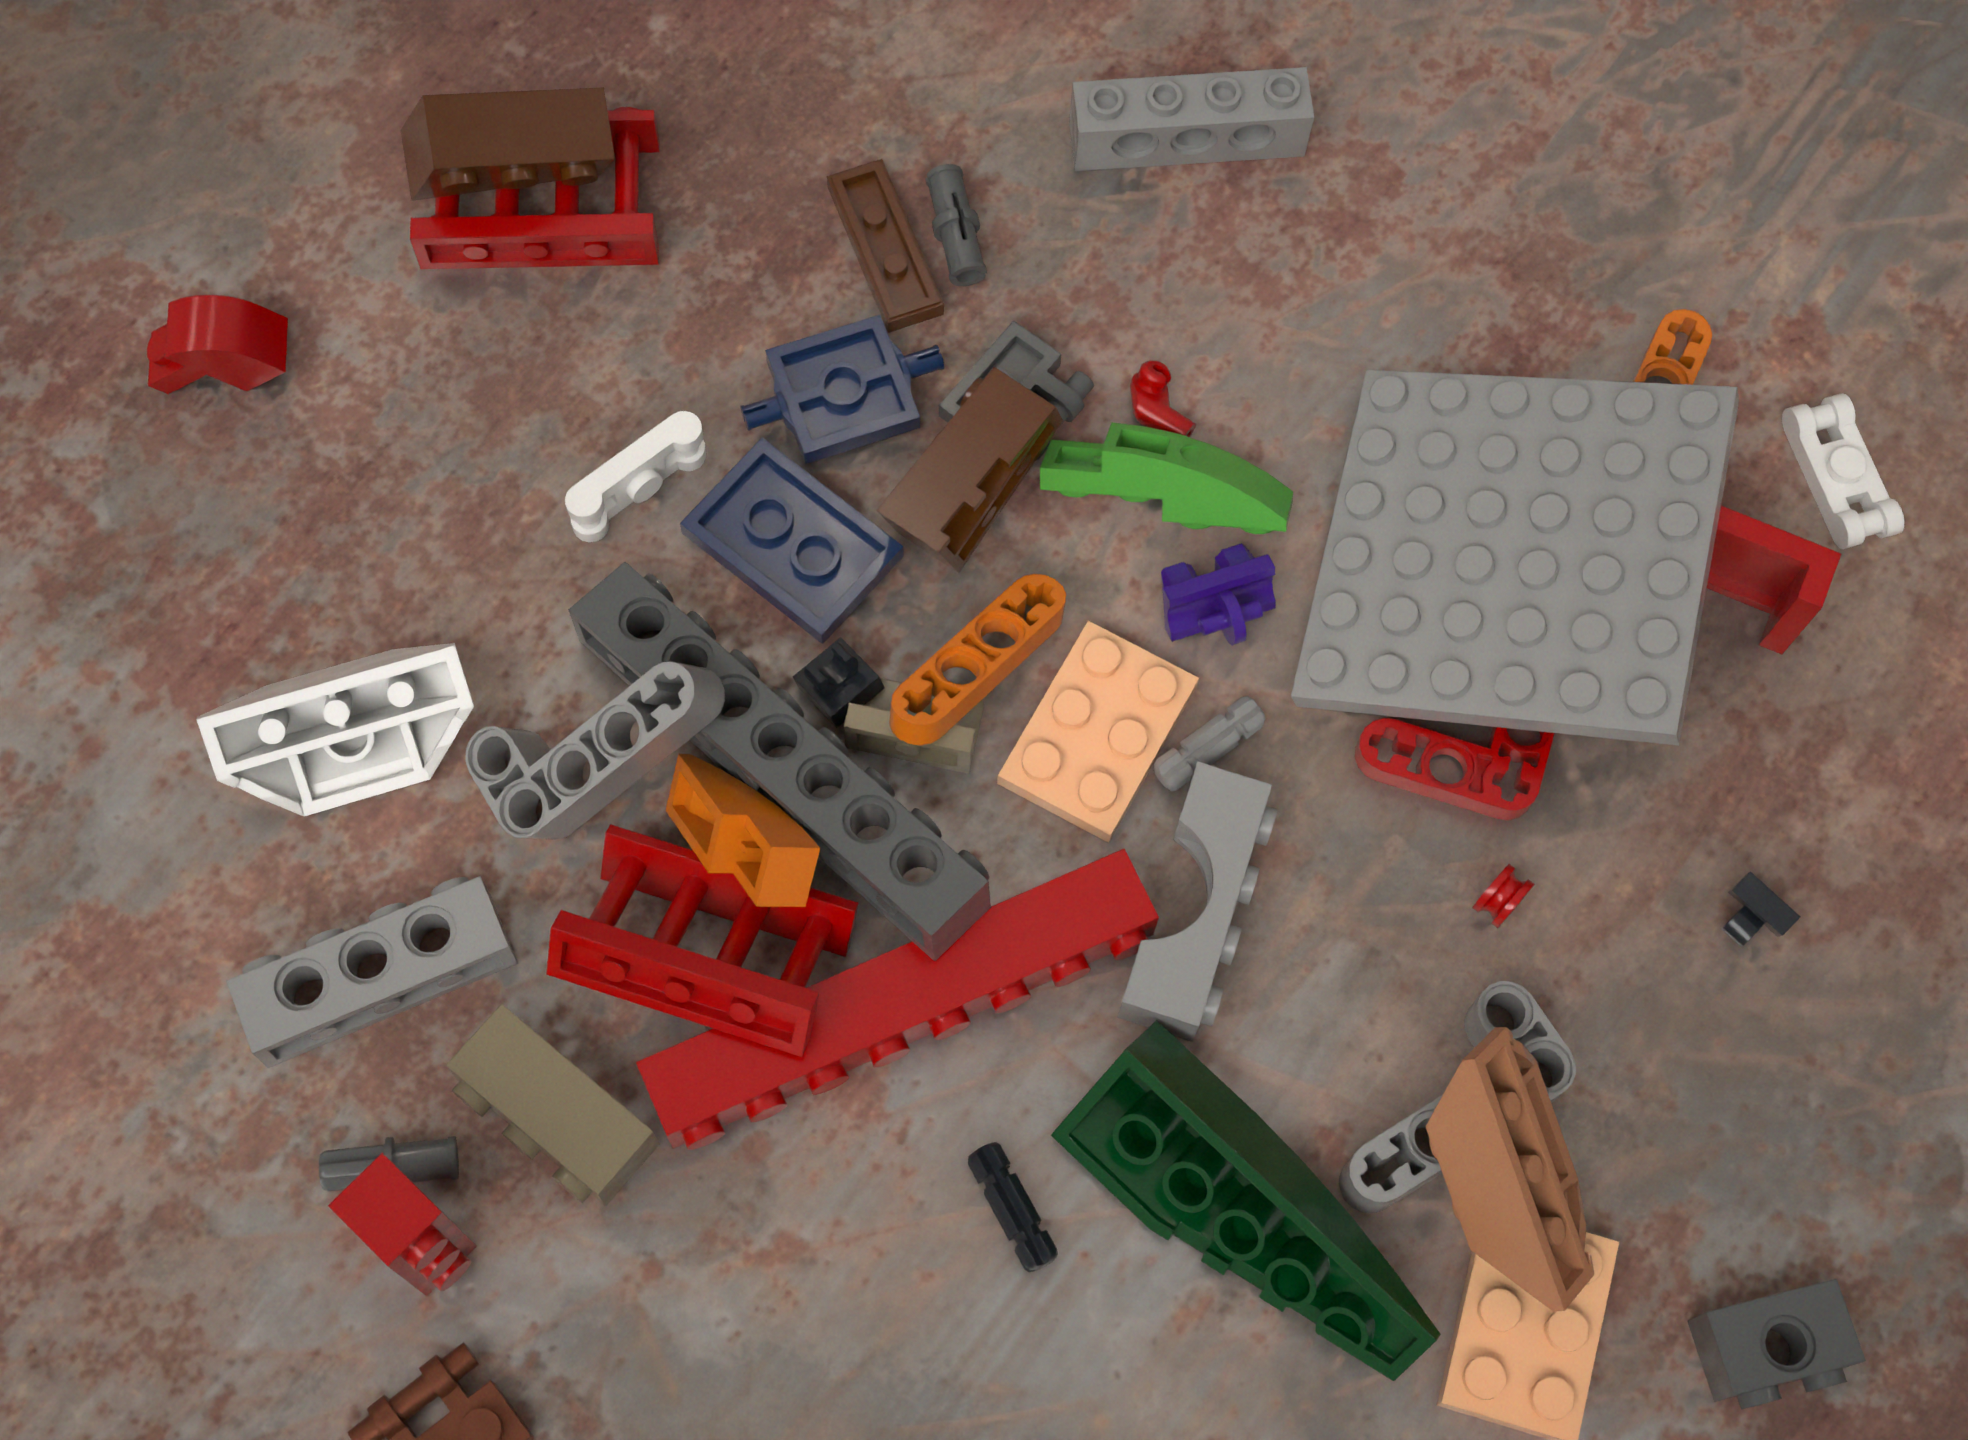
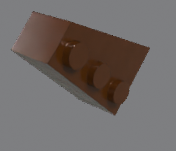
[400,87,615,201]
[876,367,1063,573]

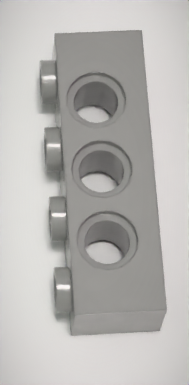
[1069,67,1314,171]
[226,876,518,1068]

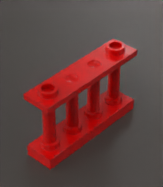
[410,107,660,269]
[546,824,859,1057]

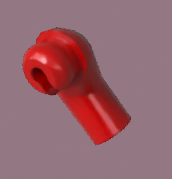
[1130,361,1196,437]

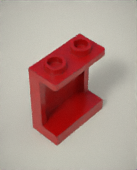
[1707,505,1841,655]

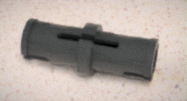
[925,164,987,286]

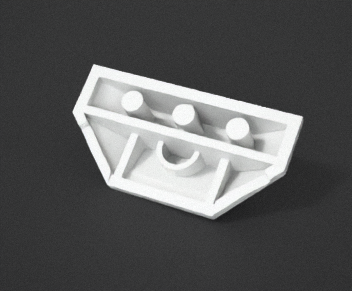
[196,643,474,816]

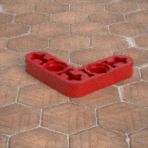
[1355,718,1555,820]

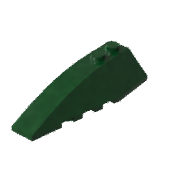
[1051,1020,1441,1381]

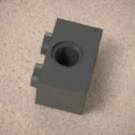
[1687,1279,1866,1410]

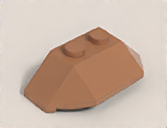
[1425,1027,1594,1311]

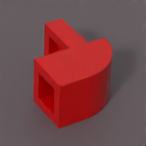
[147,295,288,394]

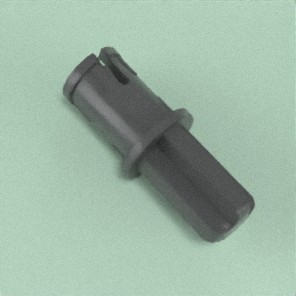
[319,1136,459,1192]

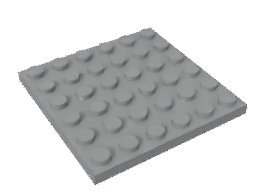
[1291,370,1739,746]

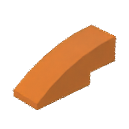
[665,753,820,907]

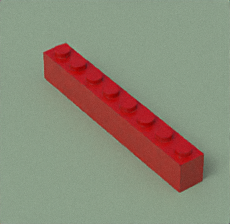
[636,848,1159,1150]

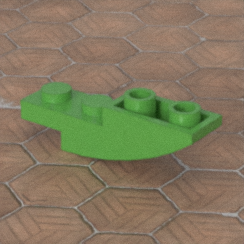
[1040,422,1293,534]

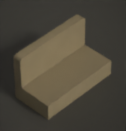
[844,678,984,774]

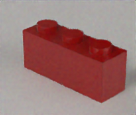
[328,1153,477,1296]

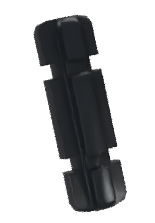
[968,1142,1058,1272]

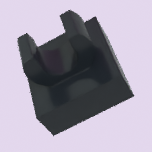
[793,637,885,728]
[1721,871,1801,946]

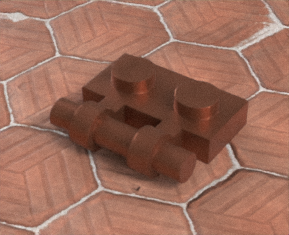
[347,1342,535,1440]

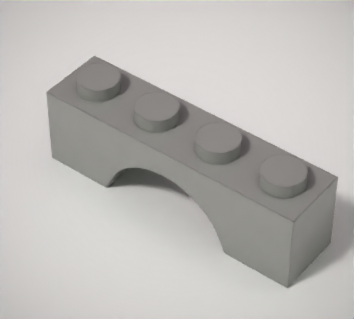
[1117,761,1278,1042]

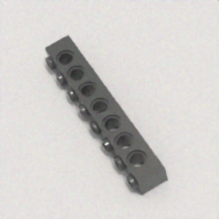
[568,562,991,961]

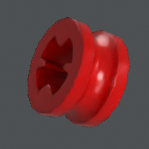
[1472,864,1535,928]

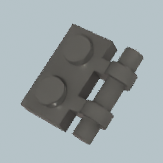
[939,321,1094,460]

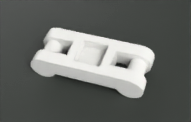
[1782,393,1905,549]
[565,411,707,542]

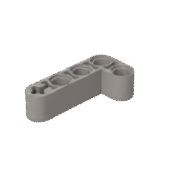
[466,662,725,840]
[1339,981,1576,1213]

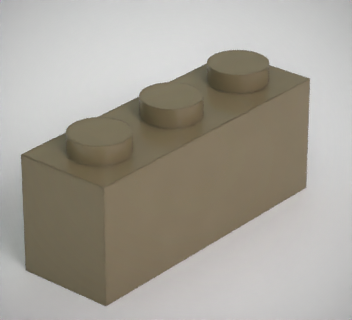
[446,1003,660,1206]

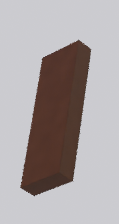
[827,159,944,333]

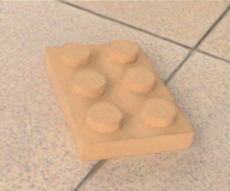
[997,621,1199,843]
[1437,1232,1619,1440]

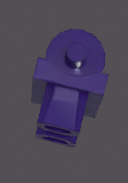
[1161,543,1276,646]

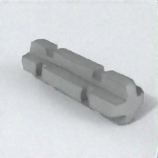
[1153,696,1266,791]

